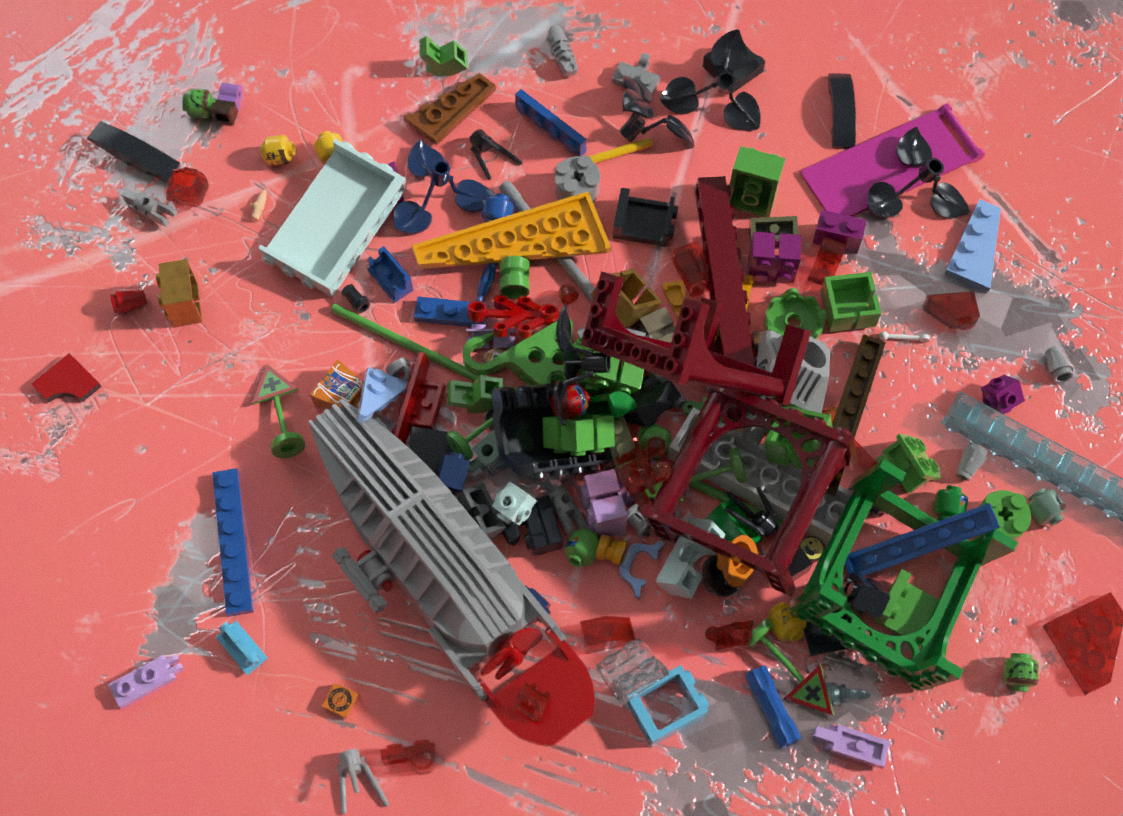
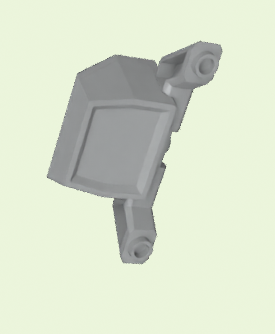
[742,330,830,446]

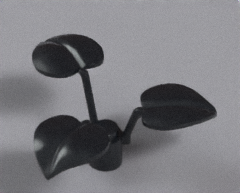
[660,29,761,130]
[619,75,694,148]
[866,127,971,219]
[554,306,611,426]

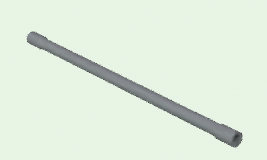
[499,180,687,410]

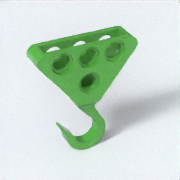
[463,319,573,388]

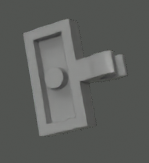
[612,53,661,97]

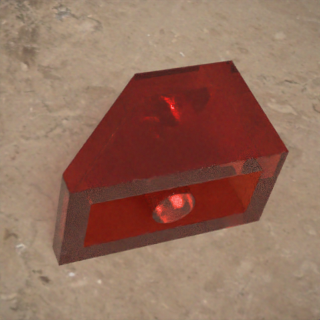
[922,291,980,330]
[580,616,636,655]

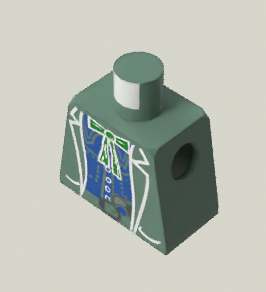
[468,430,508,477]

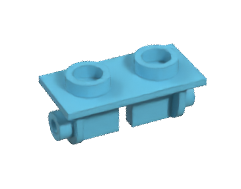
[216,621,268,676]

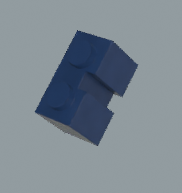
[436,452,470,496]

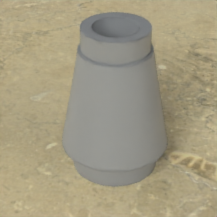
[1045,346,1074,383]
[956,443,987,481]

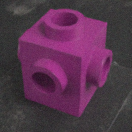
[981,374,1025,414]

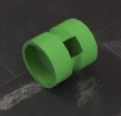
[499,256,530,299]

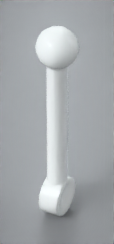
[879,331,929,343]

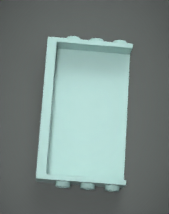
[258,139,407,297]

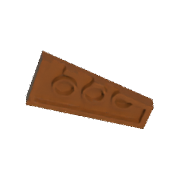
[403,73,496,146]

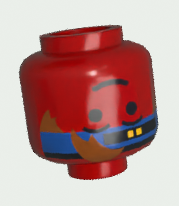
[551,384,590,420]

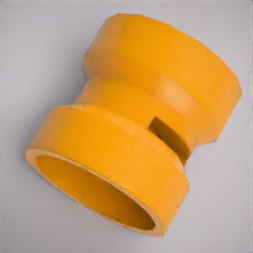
[596,534,627,565]

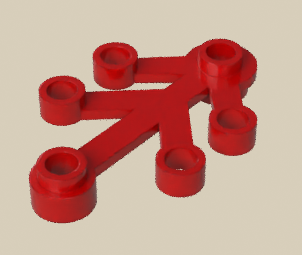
[467,295,560,338]

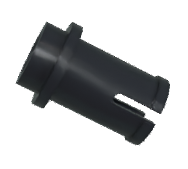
[341,284,370,313]

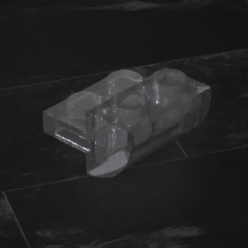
[595,638,669,703]

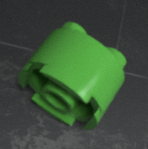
[978,490,1031,541]

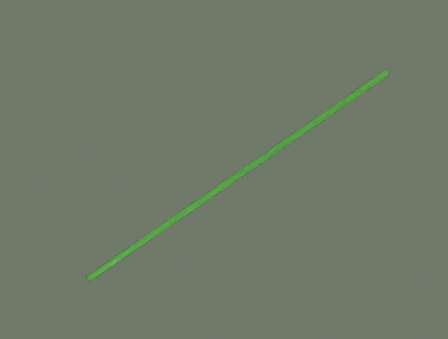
[331,304,783,528]

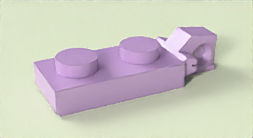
[812,724,890,769]

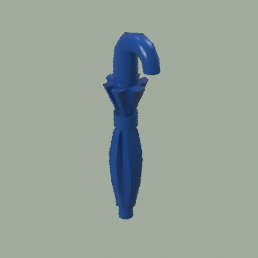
[476,262,499,302]

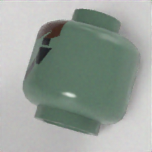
[1028,488,1066,527]

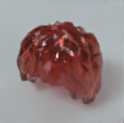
[165,167,209,208]

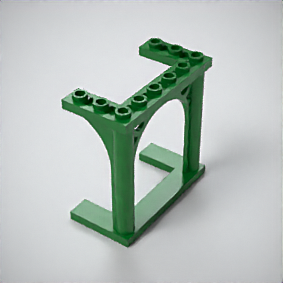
[789,459,1018,691]

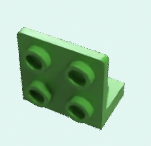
[874,569,939,645]

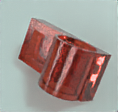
[808,237,847,285]
[380,739,437,775]

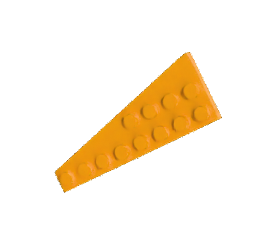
[412,191,611,269]

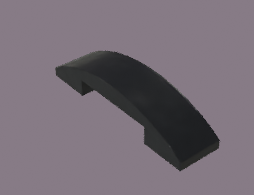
[828,73,856,149]

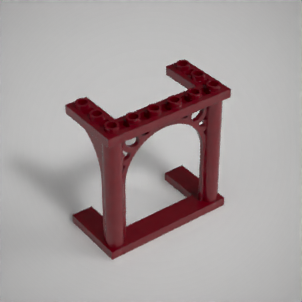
[580,271,812,405]
[640,385,859,597]

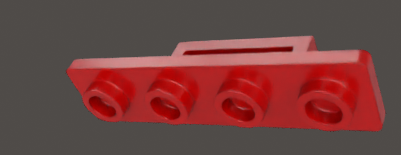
[392,352,446,445]

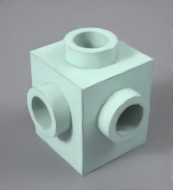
[492,481,537,525]

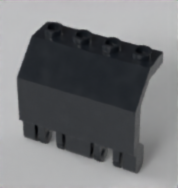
[491,382,612,480]

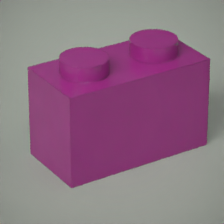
[812,210,867,254]

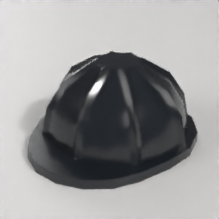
[702,555,741,597]

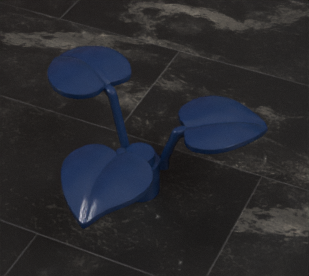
[393,139,496,234]

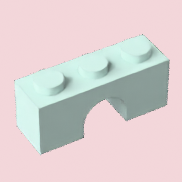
[655,518,726,599]

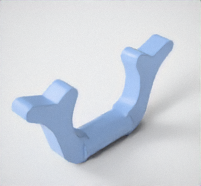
[619,541,664,598]

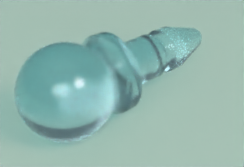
[826,682,872,704]

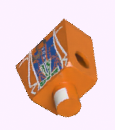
[310,359,363,410]

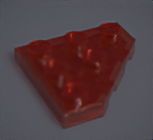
[1043,592,1123,696]

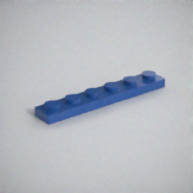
[212,468,254,617]
[845,503,1000,576]

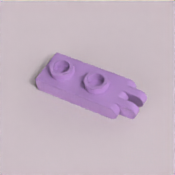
[108,655,184,709]

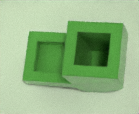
[419,36,468,76]
[447,375,503,413]

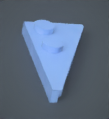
[357,367,407,423]

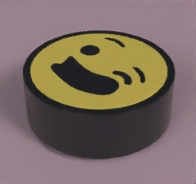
[800,536,824,563]

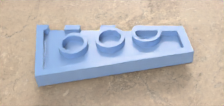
[945,199,1001,293]

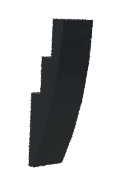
[87,121,180,183]

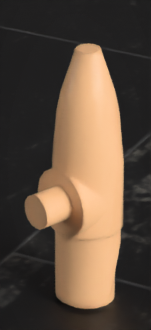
[250,190,267,222]

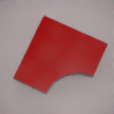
[31,353,102,403]

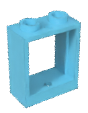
[625,665,709,747]

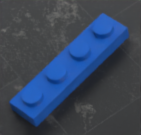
[515,89,587,157]

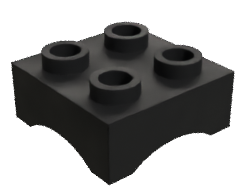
[702,46,766,93]
[624,376,681,428]

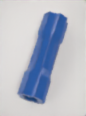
[745,665,802,749]

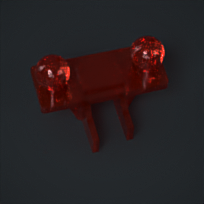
[614,436,671,509]

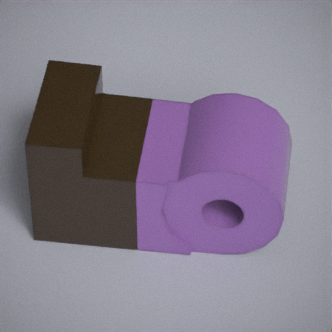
[210,82,243,126]

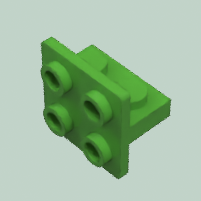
[882,433,941,493]

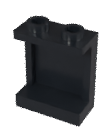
[613,188,678,247]

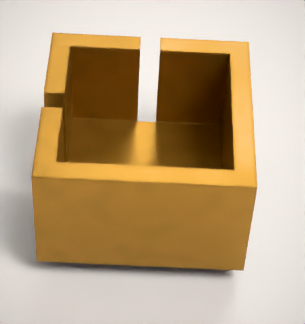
[156,259,202,327]
[590,269,663,328]

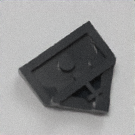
[409,427,453,472]

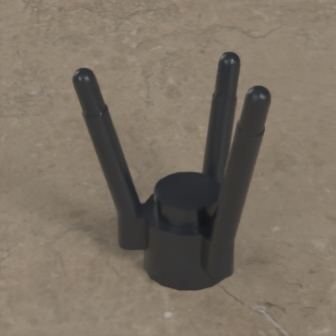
[469,129,523,180]
[724,487,779,537]

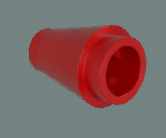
[110,289,147,314]

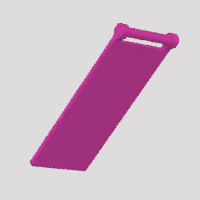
[800,103,985,217]

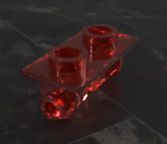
[705,620,754,651]

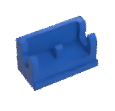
[367,246,413,303]

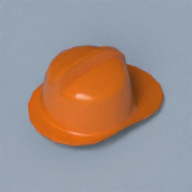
[717,535,758,587]

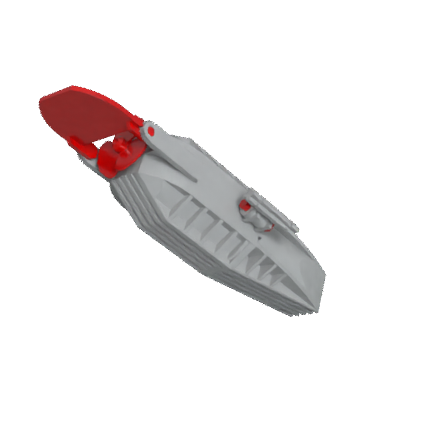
[308,399,595,747]

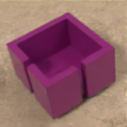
[748,232,801,284]

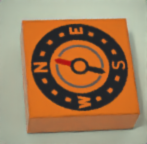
[322,683,359,719]

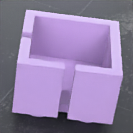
[580,469,627,539]

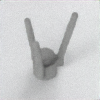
[337,749,389,814]

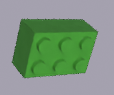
[729,146,786,217]

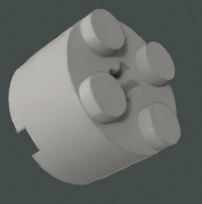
[555,155,600,204]

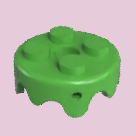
[764,288,826,340]

